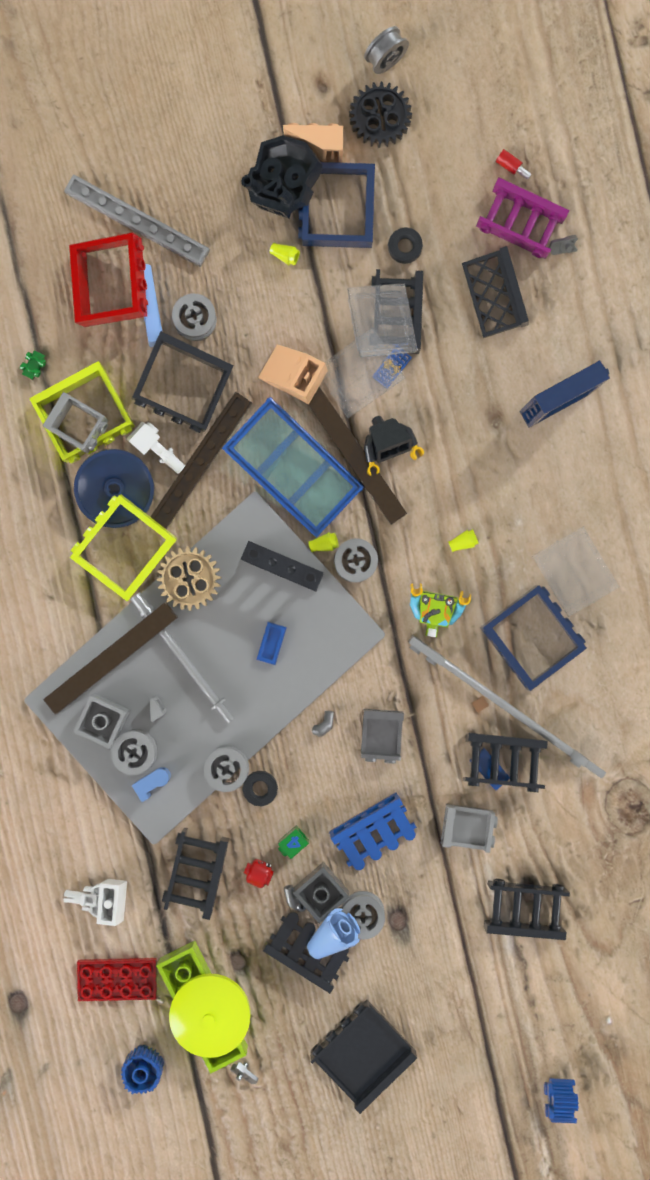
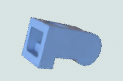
[132,767,171,802]

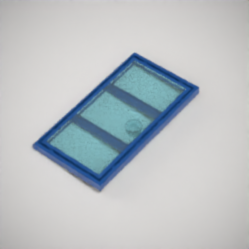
[222,397,364,538]

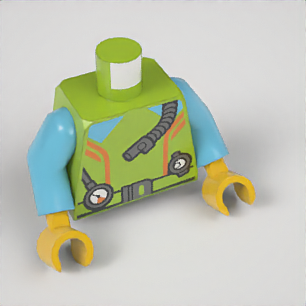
[410,583,471,638]

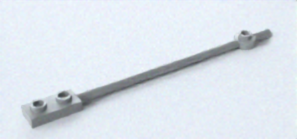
[408,635,606,778]

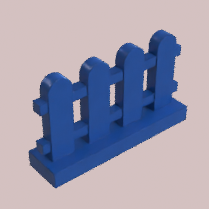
[329,792,417,870]

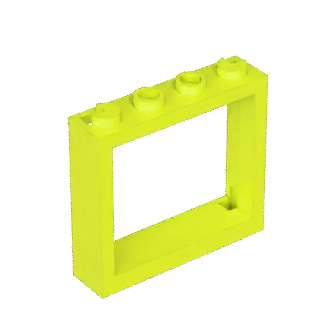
[29,361,135,464]
[70,494,177,602]

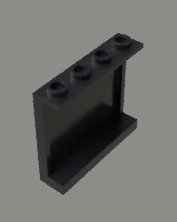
[310,1000,417,1114]

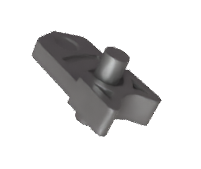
[549,235,578,255]
[230,1062,258,1084]

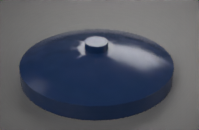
[74,449,154,528]

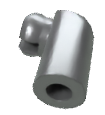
[312,711,334,737]
[284,885,306,912]

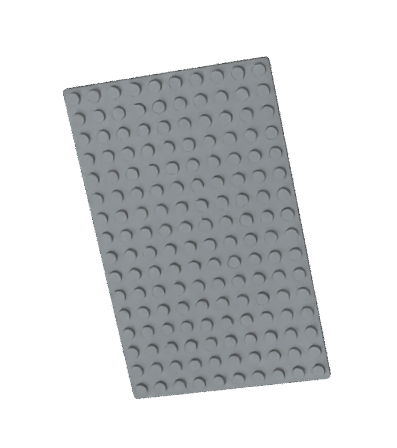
[24,492,385,844]

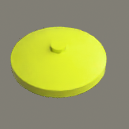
[169,973,251,1058]

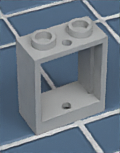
[42,392,109,454]

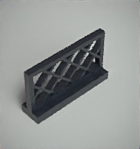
[462,246,529,338]

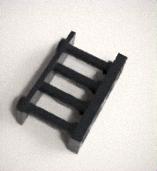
[369,269,423,354]
[241,541,324,592]
[463,733,548,793]
[162,828,230,920]
[484,878,570,940]

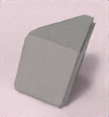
[150,696,167,722]

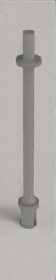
[130,592,234,723]

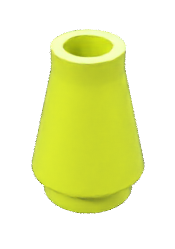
[270,243,300,266]
[448,529,479,552]
[309,532,339,552]

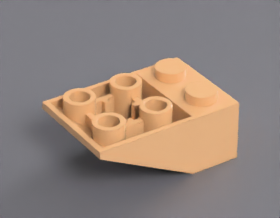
[283,123,343,163]
[258,344,328,404]

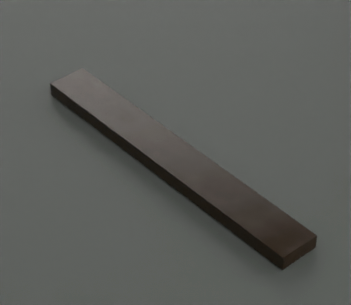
[307,387,407,525]
[150,392,252,530]
[43,602,178,715]

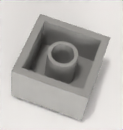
[73,694,131,749]

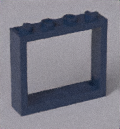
[298,162,375,248]
[519,360,610,428]
[480,585,587,691]

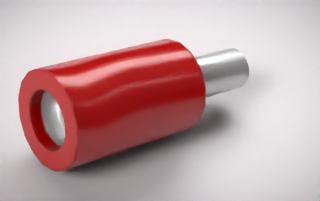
[495,149,531,180]

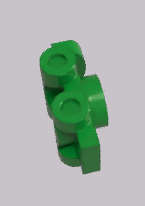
[20,350,46,380]

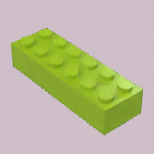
[156,940,248,1074]

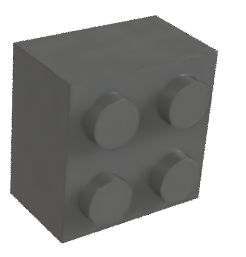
[293,862,350,924]

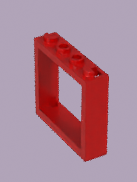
[69,232,148,327]

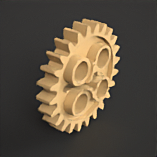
[157,546,222,611]

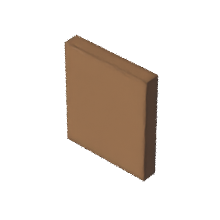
[472,696,489,713]

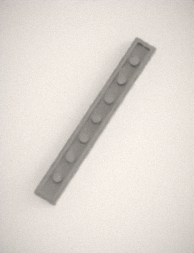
[64,174,210,267]

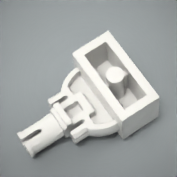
[127,422,185,474]
[64,879,127,926]

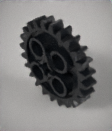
[349,81,412,148]

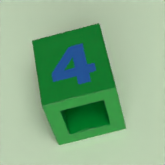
[278,825,309,859]

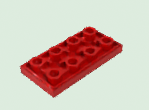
[77,958,157,1001]

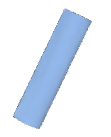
[144,264,163,347]

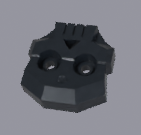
[241,135,323,219]

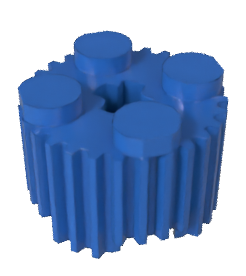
[121,1045,164,1095]
[544,1078,579,1124]

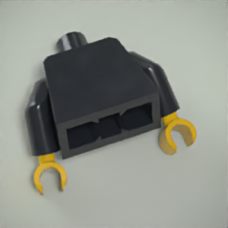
[364,416,424,476]

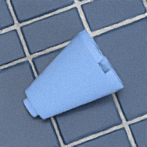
[307,908,360,959]

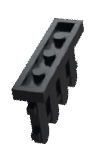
[262,912,349,994]

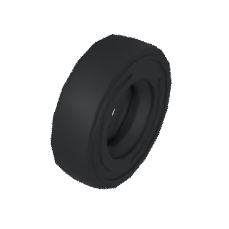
[388,227,423,264]
[243,771,278,807]

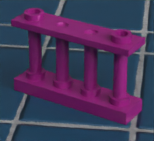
[476,177,570,259]

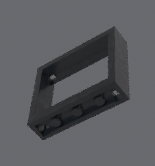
[132,331,234,433]

